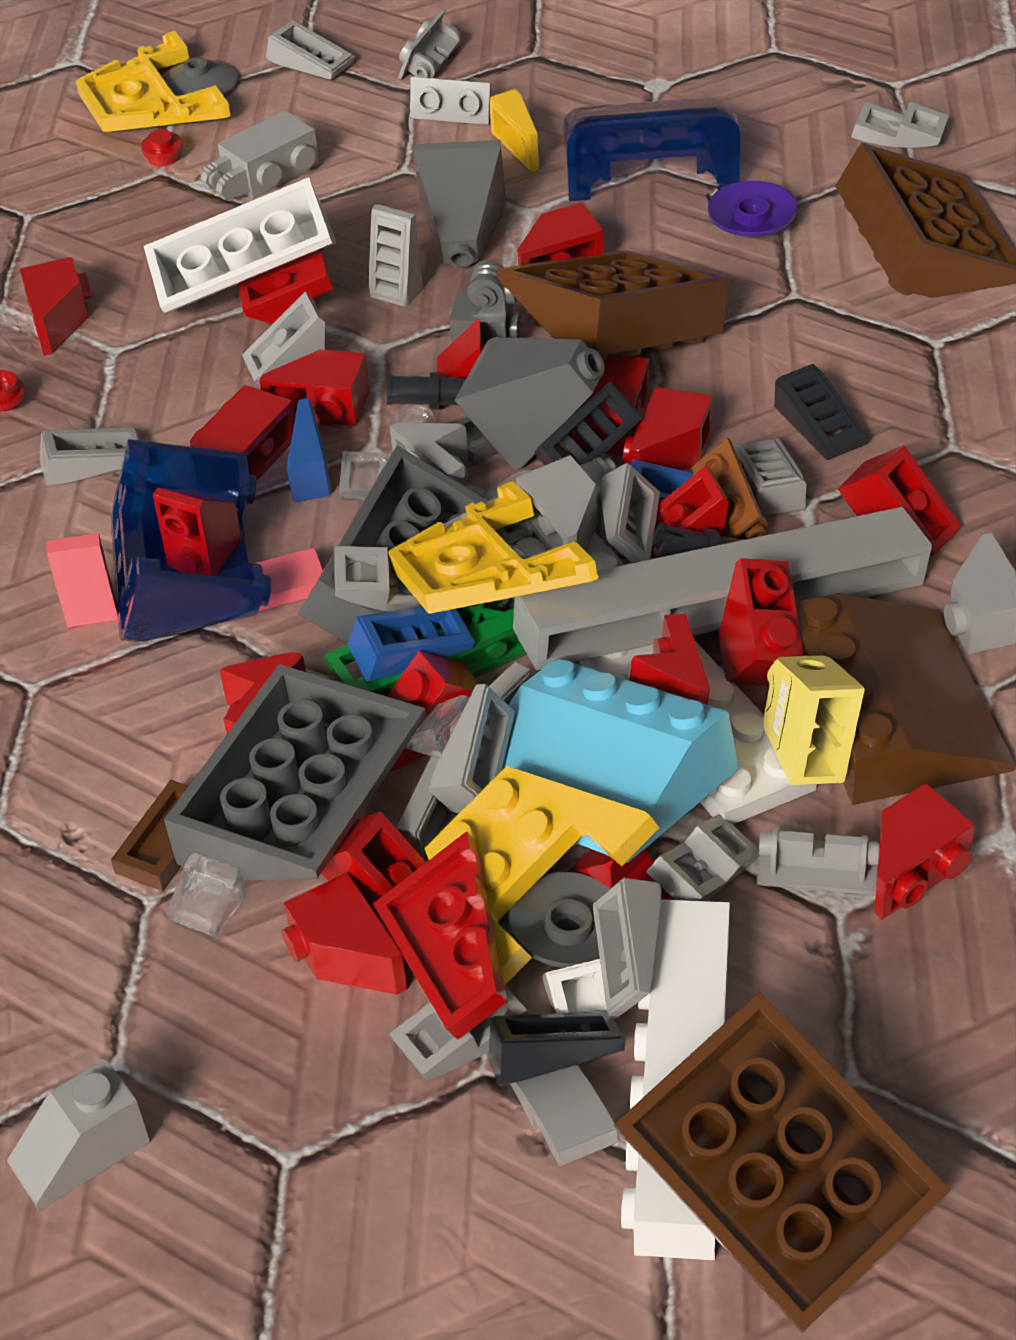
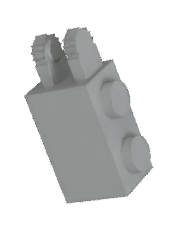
[200,110,320,201]

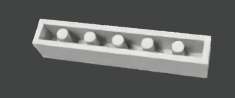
[621,899,730,1260]

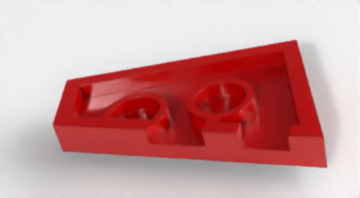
[373,831,507,1040]

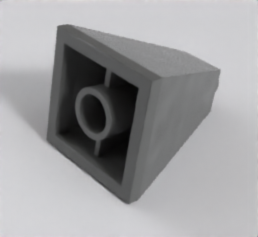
[413,140,506,268]
[454,337,605,471]

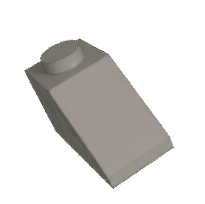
[516,455,601,552]
[944,532,1016,655]
[7,1058,150,1211]

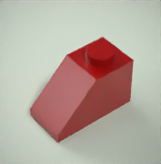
[517,202,604,265]
[19,256,92,356]
[838,445,961,557]
[321,811,426,920]
[281,873,407,995]

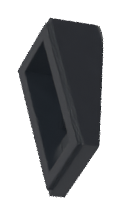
[774,364,869,460]
[534,381,643,465]
[489,1012,625,1085]

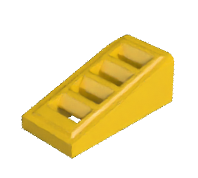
[490,89,539,172]

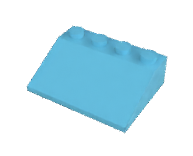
[501,658,739,863]

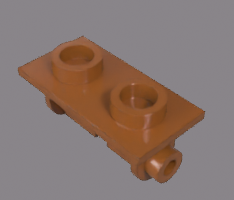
[691,438,768,539]

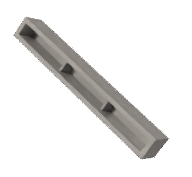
[513,507,932,670]

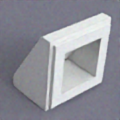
[542,959,620,1019]

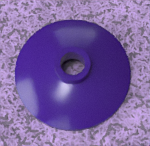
[708,181,796,236]

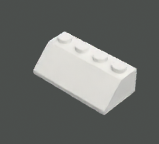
[144,177,336,313]

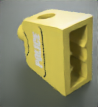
[763,655,864,785]

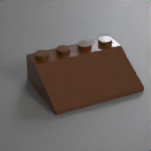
[835,142,1016,298]
[497,250,729,361]
[795,593,1016,805]
[614,991,951,1333]

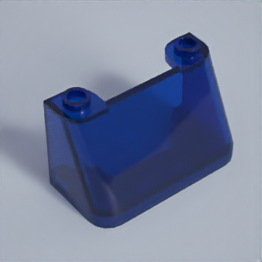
[562,97,741,202]
[111,439,271,643]

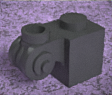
[450,260,521,347]

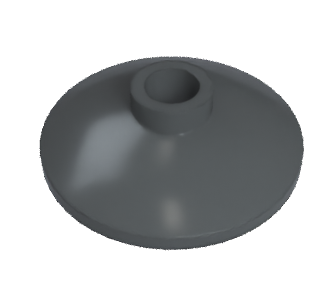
[162,57,238,98]
[508,872,610,968]

